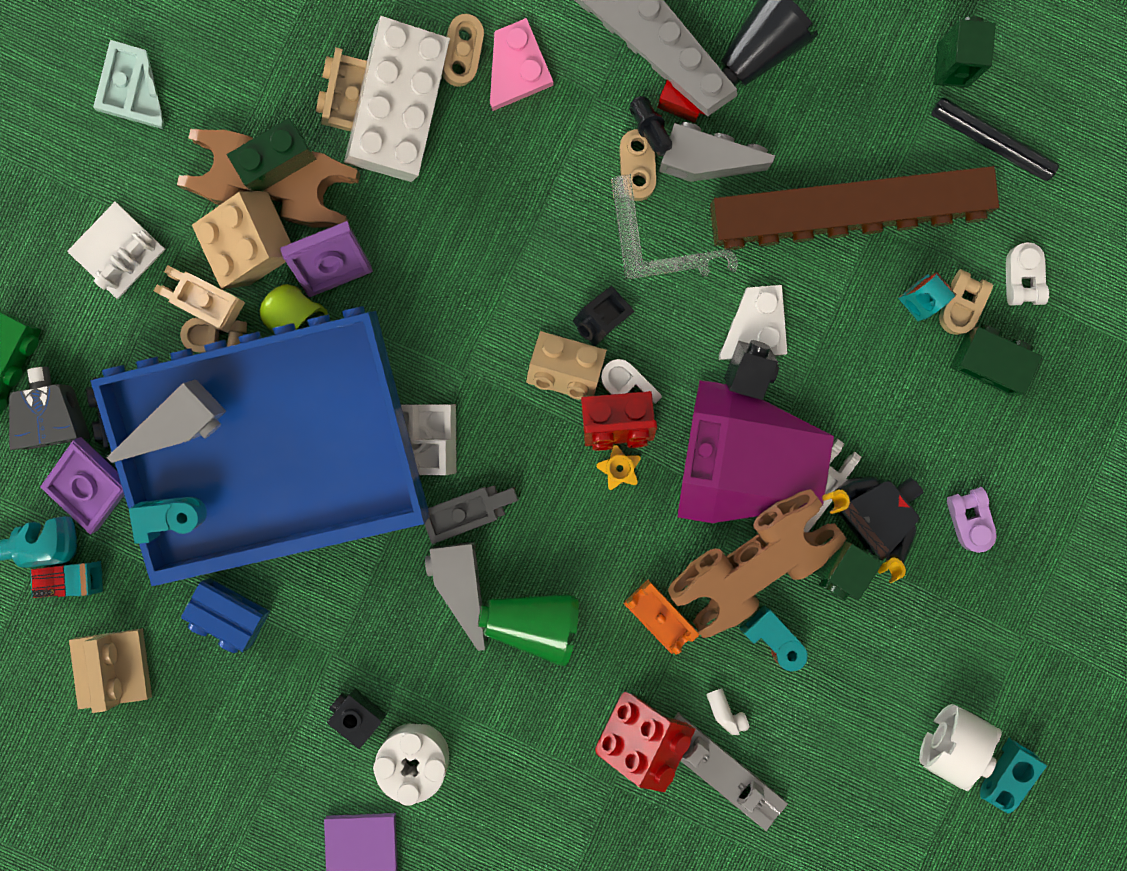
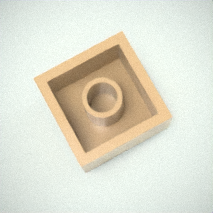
[192,191,291,289]

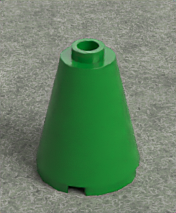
[478,594,579,666]

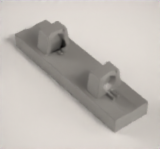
[673,712,788,831]

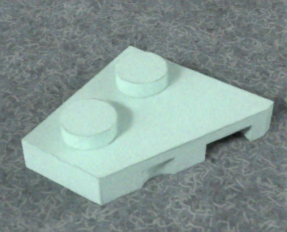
[93,40,165,129]

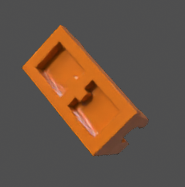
[623,579,700,655]

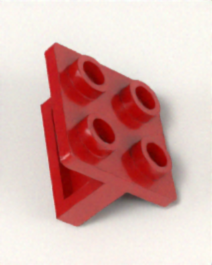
[581,391,657,451]

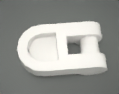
[1005,242,1049,305]
[601,359,662,404]

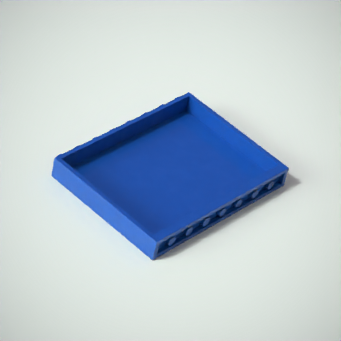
[90,306,430,586]

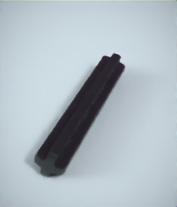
[931,98,1059,181]

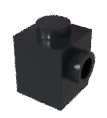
[724,340,779,400]
[326,688,387,749]

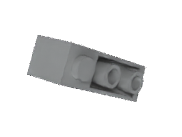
[659,122,775,182]

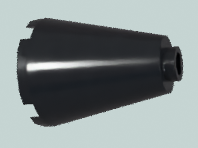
[720,0,818,86]

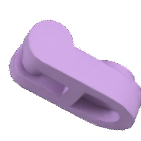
[947,487,997,553]

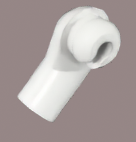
[706,689,750,735]

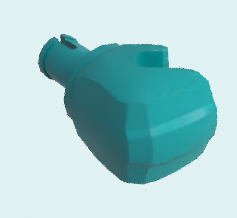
[0,516,77,568]

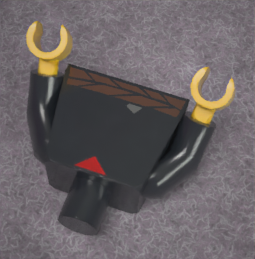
[822,476,924,583]

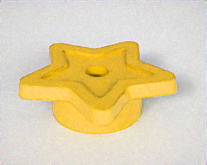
[596,445,641,490]

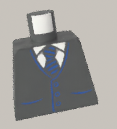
[9,367,90,450]

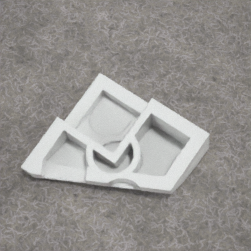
[401,404,457,475]

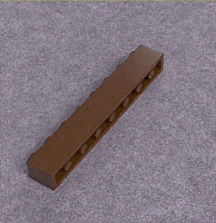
[710,166,1000,250]

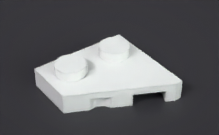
[719,285,787,360]

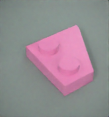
[490,18,553,111]

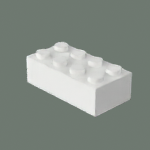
[344,16,450,182]

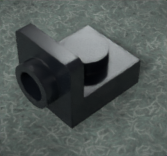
[573,285,634,346]

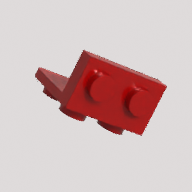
[595,692,696,792]

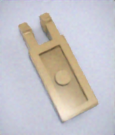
[153,265,245,333]

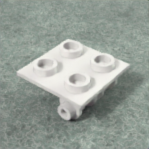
[67,202,166,299]

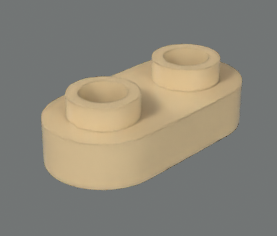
[442,14,484,87]
[619,129,656,201]

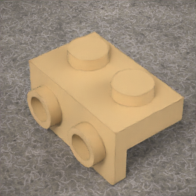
[316,47,367,132]
[526,331,607,400]

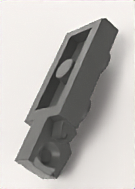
[424,485,519,544]

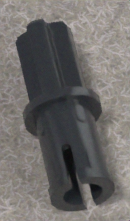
[629,96,672,156]

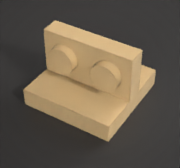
[69,628,152,713]

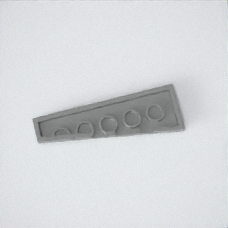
[574,0,737,116]

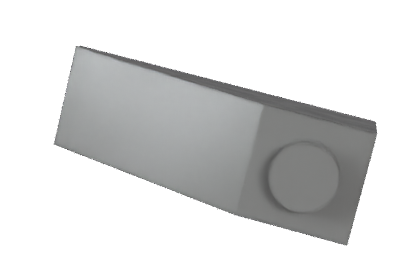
[106,380,226,463]
[425,541,487,651]

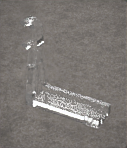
[611,174,738,279]

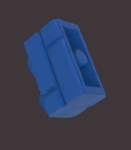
[181,578,270,653]

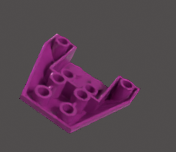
[677,380,834,523]

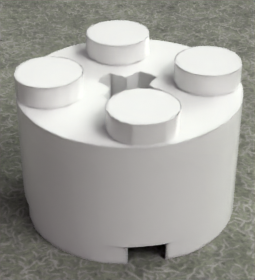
[919,704,1002,791]
[373,723,449,806]

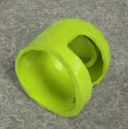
[260,284,328,333]

